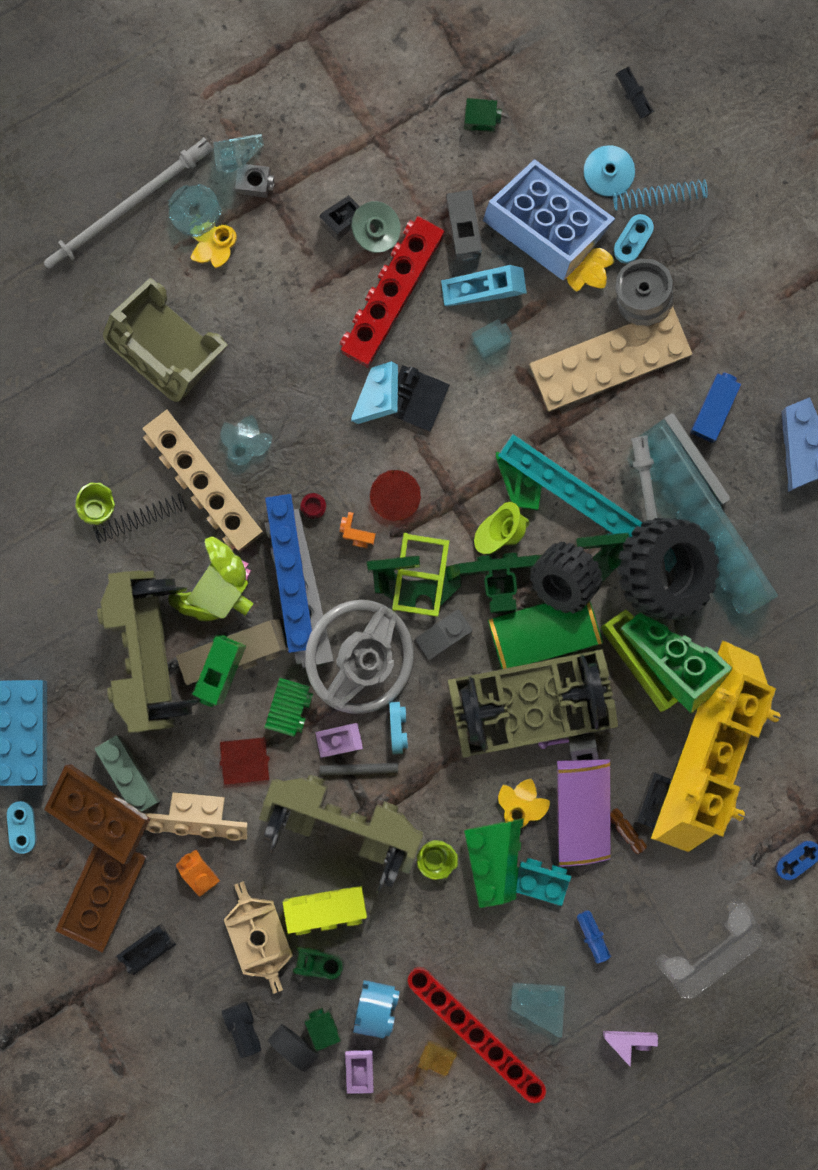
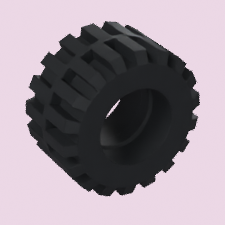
[530,542,603,613]

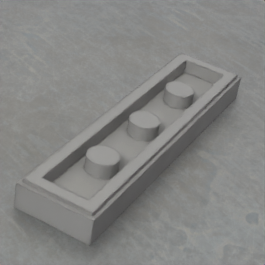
[662,413,730,507]

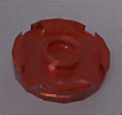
[370,470,421,521]

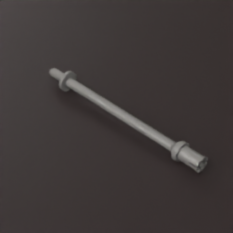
[44,137,214,268]
[631,436,676,634]

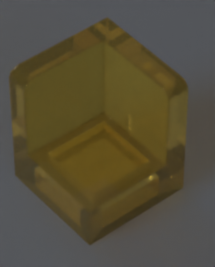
[418,1039,457,1076]

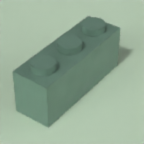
[94,735,160,812]

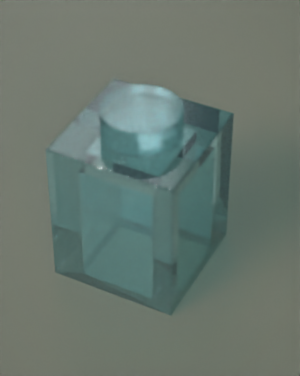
[471,319,513,360]

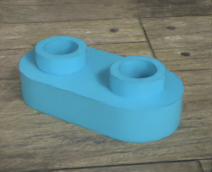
[614,214,654,263]
[389,702,408,754]
[7,801,37,854]

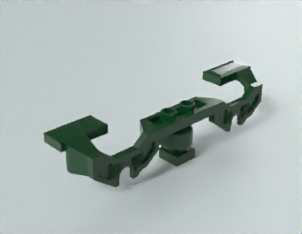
[367,533,629,614]

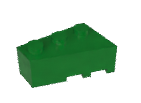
[464,818,524,908]

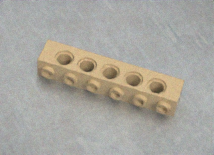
[142,410,264,552]

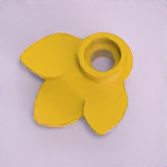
[190,223,237,268]
[567,248,615,292]
[498,779,550,828]

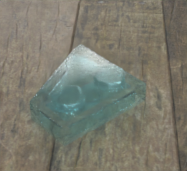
[213,134,264,173]
[511,982,565,1037]

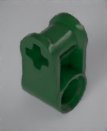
[292,946,344,979]

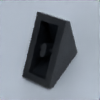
[319,195,360,242]

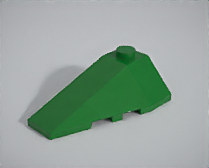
[621,613,732,713]

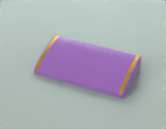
[557,760,610,867]

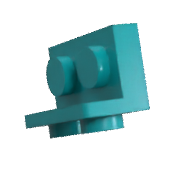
[516,858,572,906]

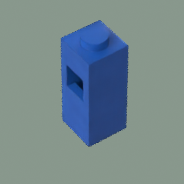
[690,372,741,443]

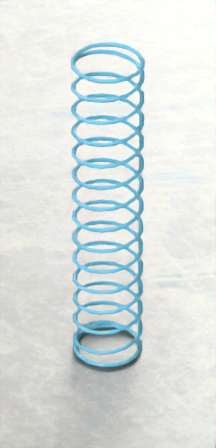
[613,179,708,211]

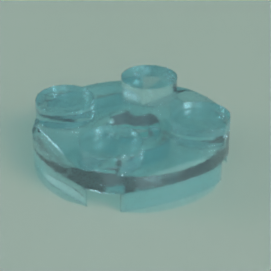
[168,184,221,237]

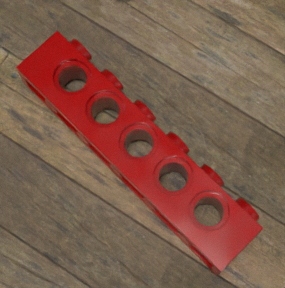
[339,216,445,368]

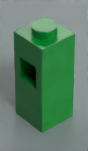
[192,635,247,707]

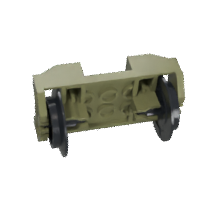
[448,650,618,758]
[259,775,423,894]

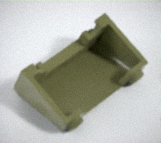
[103,277,228,402]

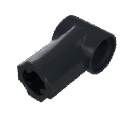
[222,1001,262,1058]

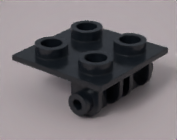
[390,365,450,432]

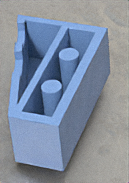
[781,397,818,492]

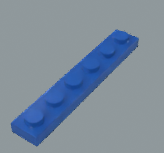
[265,494,312,653]

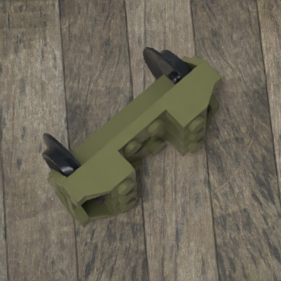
[97,571,200,733]

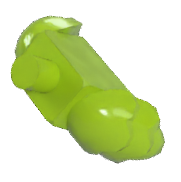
[168,537,254,621]

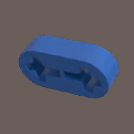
[775,841,818,880]

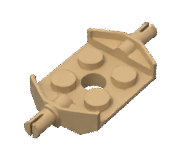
[224,881,293,994]

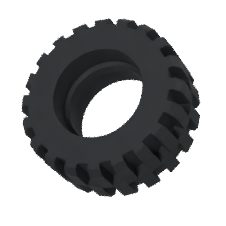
[618,518,719,620]

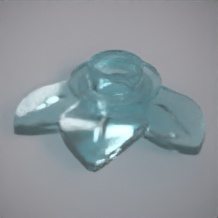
[220,415,272,465]

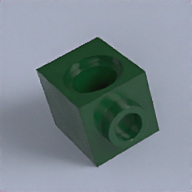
[464,98,502,132]
[305,1008,342,1051]

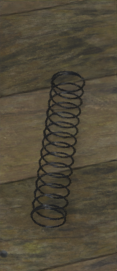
[93,493,186,544]

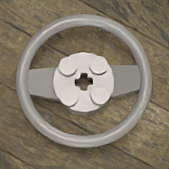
[305,600,414,714]

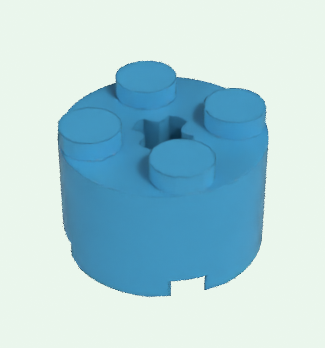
[353,980,400,1039]

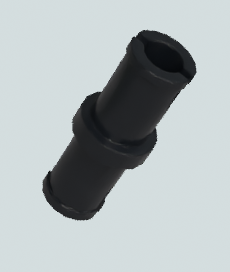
[615,66,654,120]

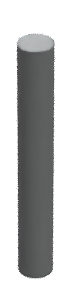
[320,763,398,776]

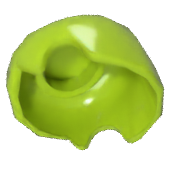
[75,483,115,525]
[416,840,458,880]

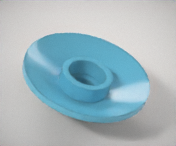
[584,145,635,197]

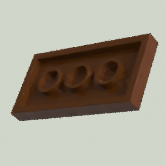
[44,764,151,864]
[55,844,147,953]

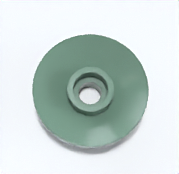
[351,201,401,253]

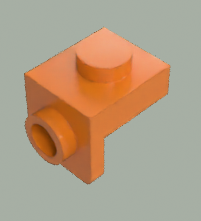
[339,512,376,549]
[176,850,220,897]

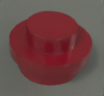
[300,493,326,519]

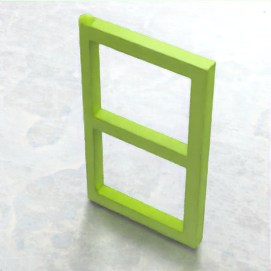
[392,533,449,617]

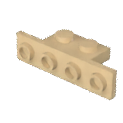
[144,792,247,841]

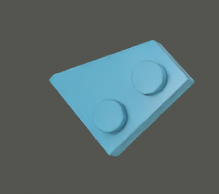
[351,361,398,424]

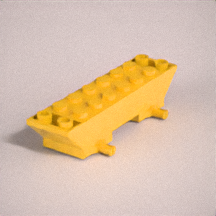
[651,641,780,852]

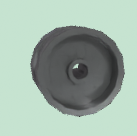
[615,259,673,326]

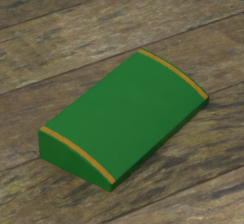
[487,601,603,669]

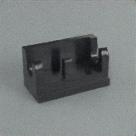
[634,772,672,829]
[116,923,177,975]

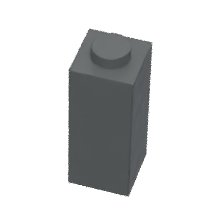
[446,190,482,262]

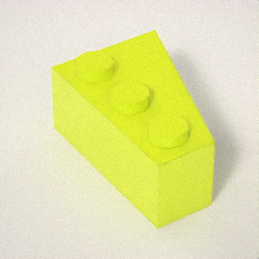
[283,886,367,935]

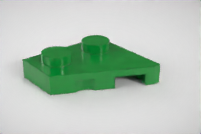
[495,452,542,510]

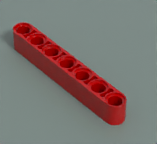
[408,967,546,1103]

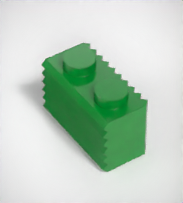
[264,678,313,737]

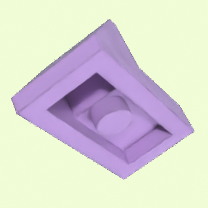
[315,723,363,758]
[603,1031,658,1066]
[345,1051,373,1093]

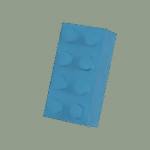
[0,680,47,786]

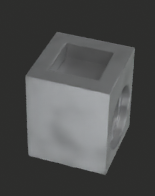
[235,163,274,198]

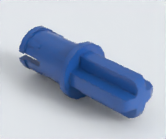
[577,911,611,963]

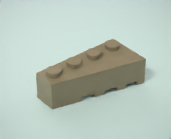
[176,619,288,685]

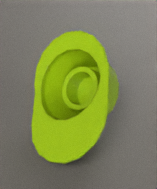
[474,502,530,554]

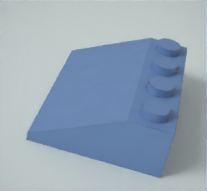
[483,159,615,281]

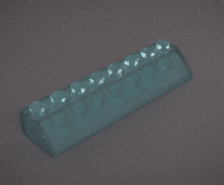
[637,419,778,615]

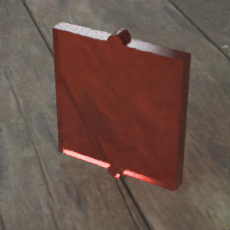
[219,737,270,785]

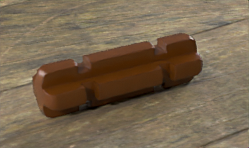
[610,808,647,855]

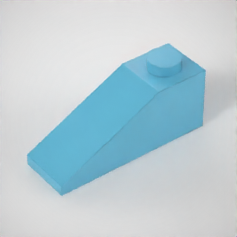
[441,265,527,306]

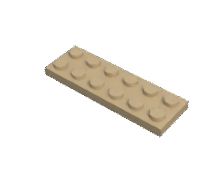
[529,307,692,412]

